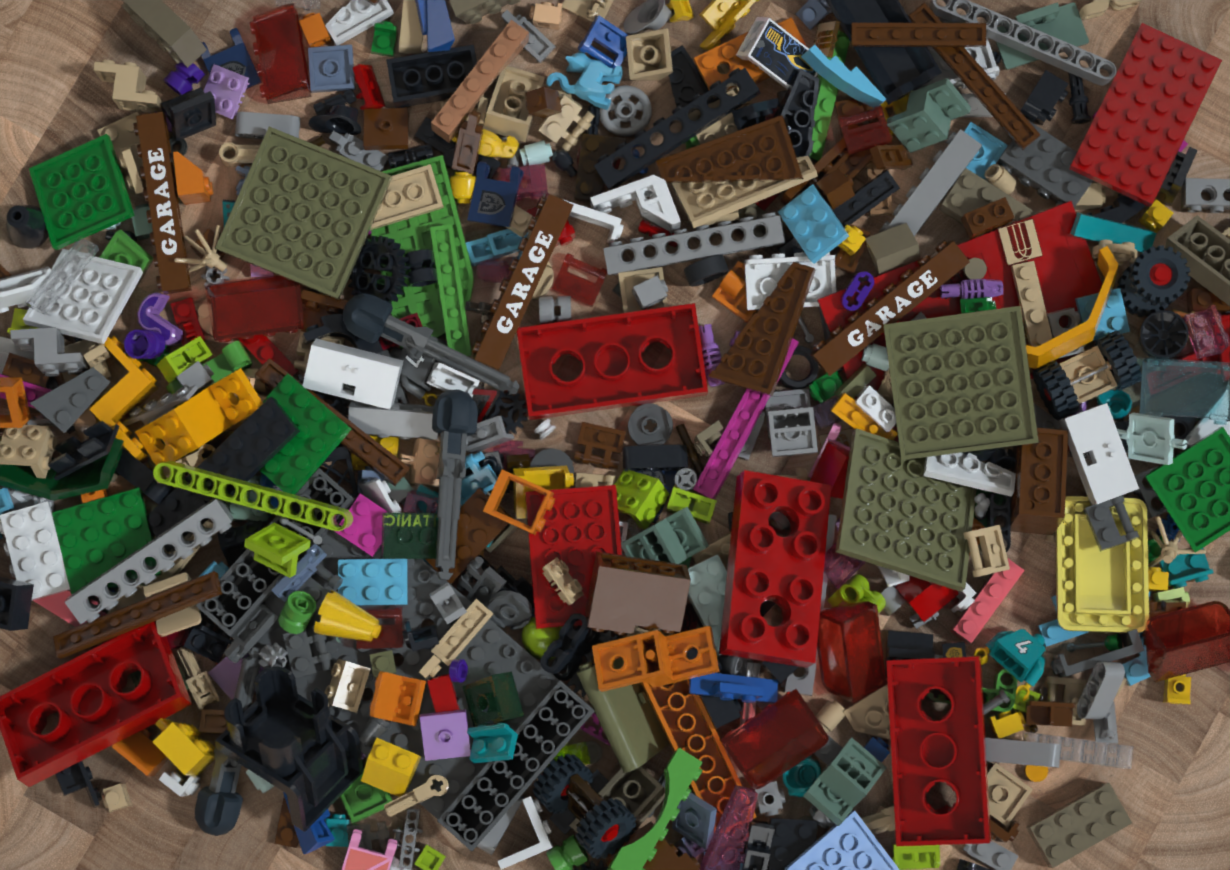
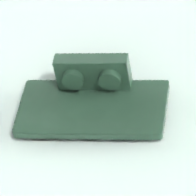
[995,2,1089,70]

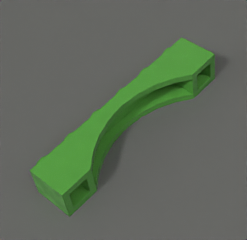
[607,748,703,870]

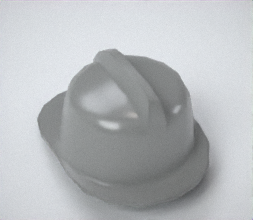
[624,0,673,34]

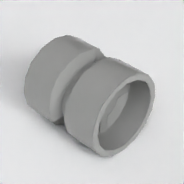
[539,296,571,325]

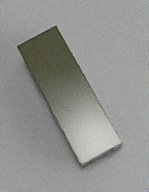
[834,363,877,398]

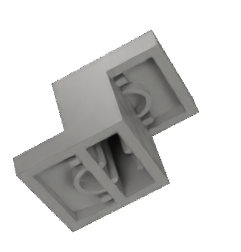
[10,327,88,377]
[765,389,818,457]

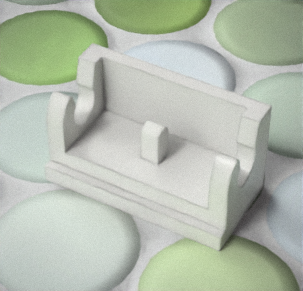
[426,362,480,397]

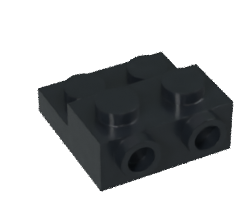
[217,520,265,567]

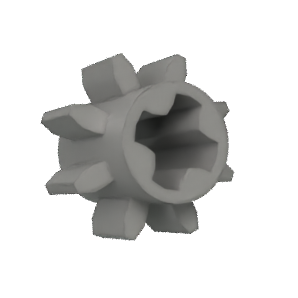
[201,266,230,292]
[258,642,288,669]

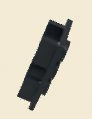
[48,421,120,481]

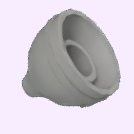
[717,654,753,676]

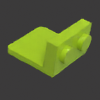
[614,470,669,529]

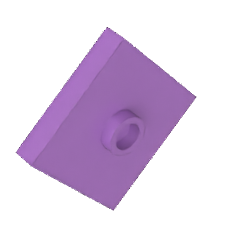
[420,710,471,761]

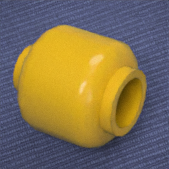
[450,171,476,203]

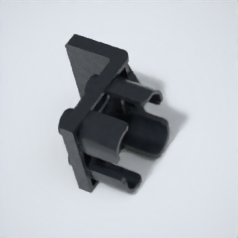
[215,666,363,832]

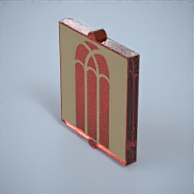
[997,218,1043,266]

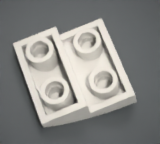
[358,477,402,520]

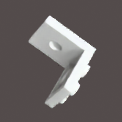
[498,796,553,870]

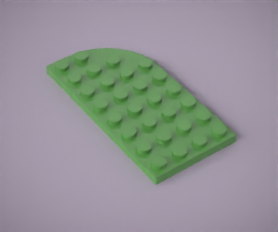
[371,155,474,349]

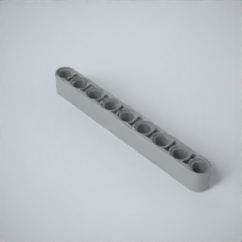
[929,0,1116,86]

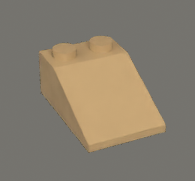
[483,66,545,142]

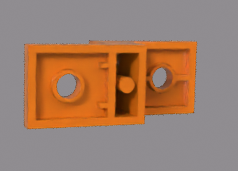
[694,17,807,99]
[592,626,720,692]

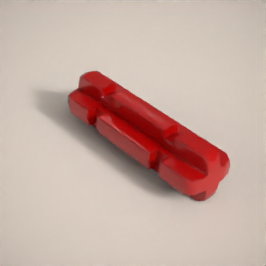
[638,220,678,247]

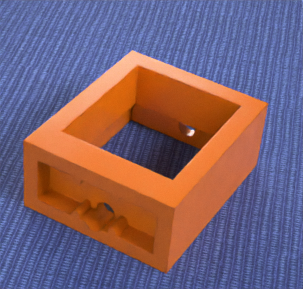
[0,377,31,428]
[483,470,555,535]

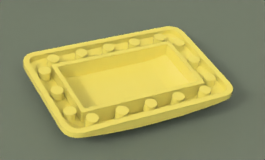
[1056,496,1149,633]

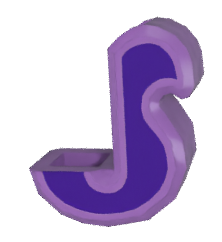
[137,292,183,346]

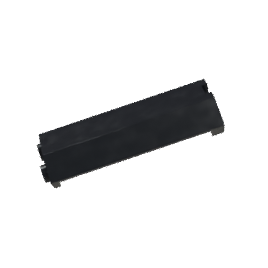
[826,0,942,105]

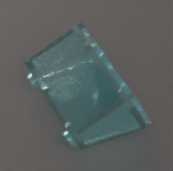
[1140,358,1230,425]

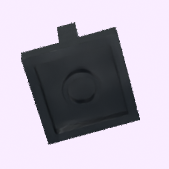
[161,87,216,142]
[1159,147,1198,205]
[884,630,935,676]

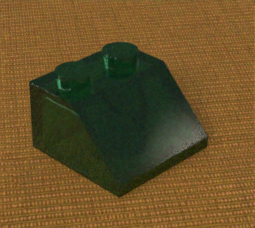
[463,671,524,727]

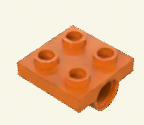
[712,261,757,323]

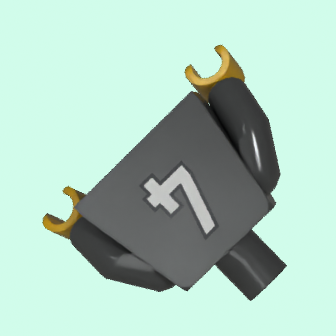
[391,336,448,406]

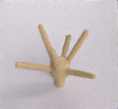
[174,225,227,273]
[1148,516,1206,567]

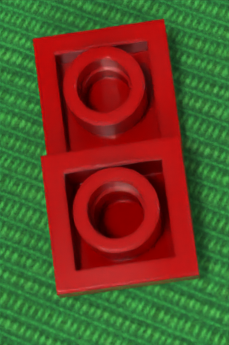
[427,674,460,713]

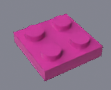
[335,494,397,557]

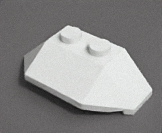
[0,266,51,313]

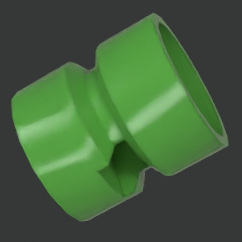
[278,591,316,634]
[546,835,589,870]

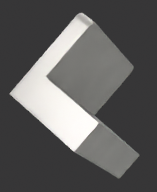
[466,416,514,453]

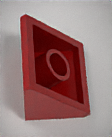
[810,441,850,499]
[895,576,959,622]

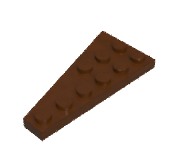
[656,115,804,183]
[708,262,816,396]

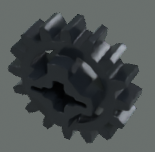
[480,390,528,435]

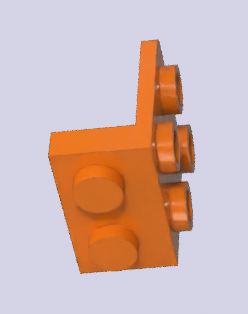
[370,671,426,726]

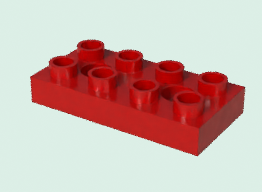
[517,303,708,420]
[719,470,831,668]
[0,621,192,787]
[886,656,991,846]

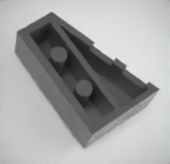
[30,367,110,433]

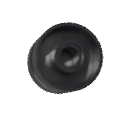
[1138,310,1189,361]

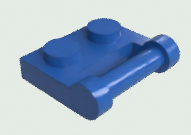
[578,15,629,68]

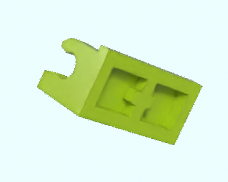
[891,844,940,870]

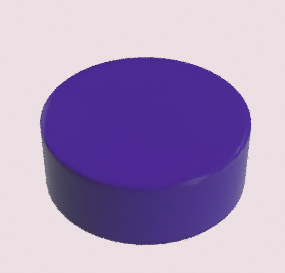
[449,659,468,683]

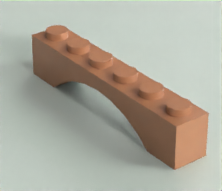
[431,20,529,143]

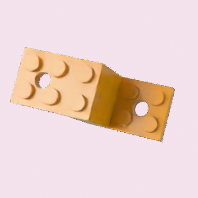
[89,335,159,463]
[135,368,263,465]

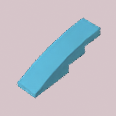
[801,45,886,108]
[466,229,528,267]

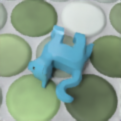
[546,51,623,110]

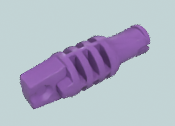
[940,279,1003,299]
[699,324,725,387]

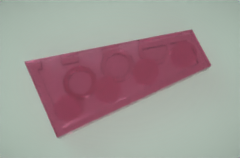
[700,785,758,870]

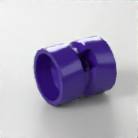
[163,62,205,95]
[124,330,165,359]

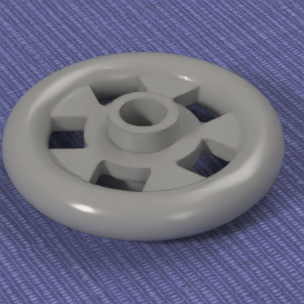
[600,85,652,137]

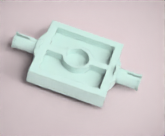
[1117,413,1187,465]

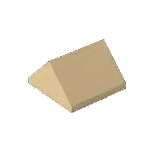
[626,28,673,81]

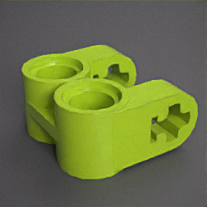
[827,574,886,633]

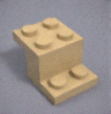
[94,60,164,113]

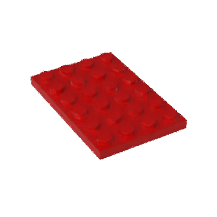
[525,485,622,629]

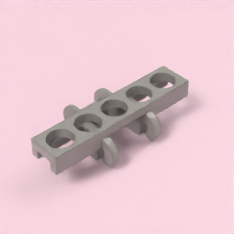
[393,808,423,870]

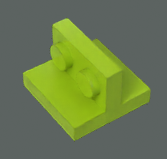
[244,522,311,578]

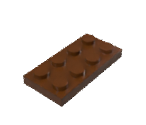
[418,487,512,584]

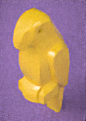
[452,129,519,158]

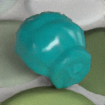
[782,752,821,797]

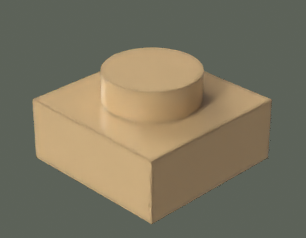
[419,655,442,679]

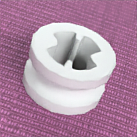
[534,419,556,440]

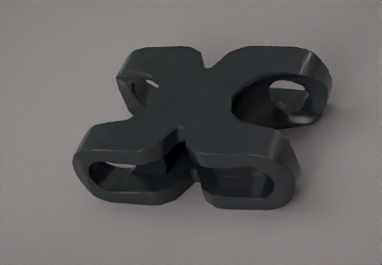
[540,613,600,681]

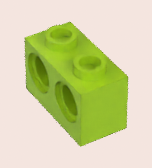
[157,336,213,383]
[666,487,717,524]

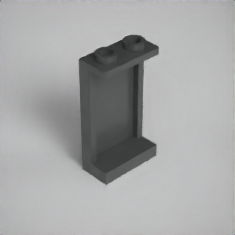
[1050,629,1144,678]

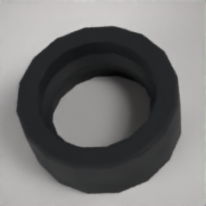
[684,254,729,287]
[779,346,819,390]

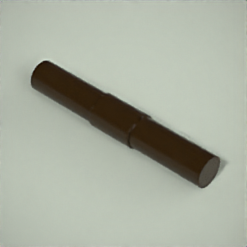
[676,424,704,478]

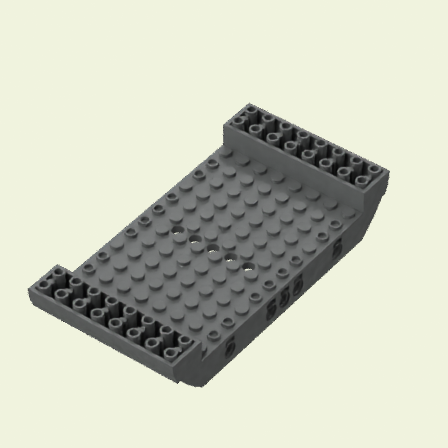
[196,468,595,851]

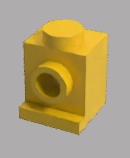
[1138,199,1174,233]
[838,224,866,256]
[1148,567,1169,592]
[1163,671,1191,705]
[988,710,1025,739]

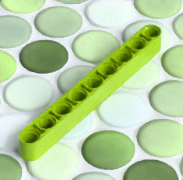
[153,461,353,531]

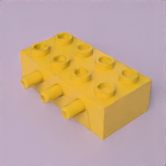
[153,718,215,776]

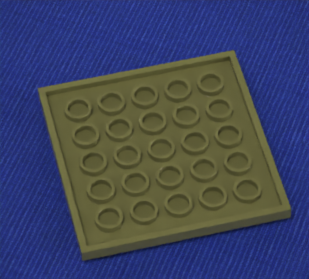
[215,126,392,300]
[884,306,1039,460]
[835,428,977,592]

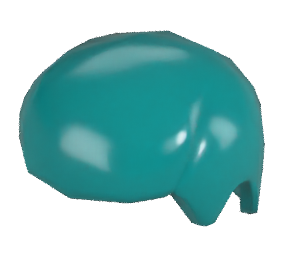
[1097,389,1132,419]

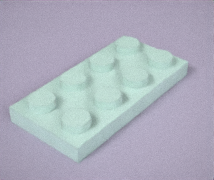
[688,554,727,656]

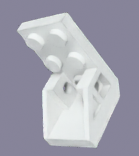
[590,175,681,233]

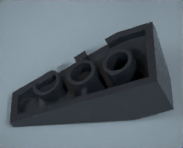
[773,69,819,157]

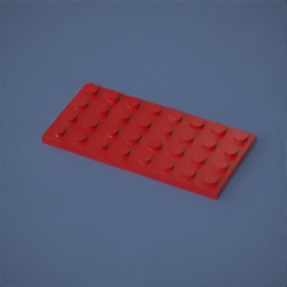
[1069,23,1222,207]

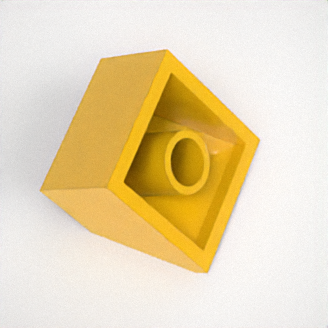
[361,737,422,797]

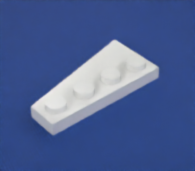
[923,453,1016,497]

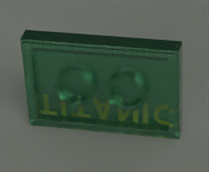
[381,512,438,559]

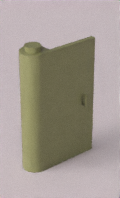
[577,658,669,773]

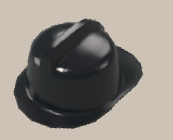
[308,105,362,136]

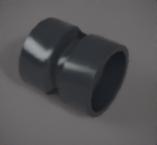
[404,249,438,287]

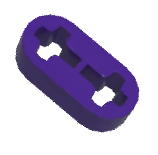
[841,272,874,311]

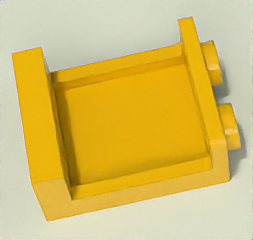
[513,465,574,519]

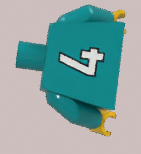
[974,629,1046,701]

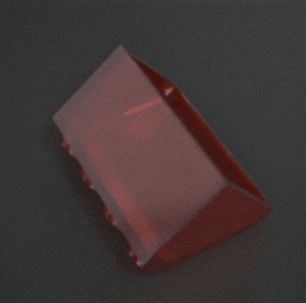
[249,3,312,104]
[205,276,304,342]
[817,601,887,703]
[1145,601,1230,682]
[720,689,829,789]

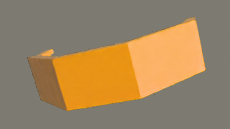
[1026,246,1119,369]

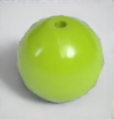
[522,617,562,660]

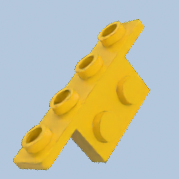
[699,0,759,50]

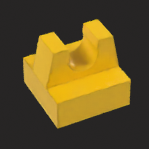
[666,0,694,23]

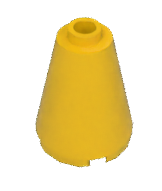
[314,590,382,642]

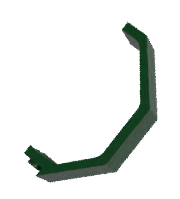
[0,436,124,501]

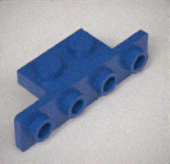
[689,673,778,703]

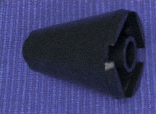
[6,205,49,249]

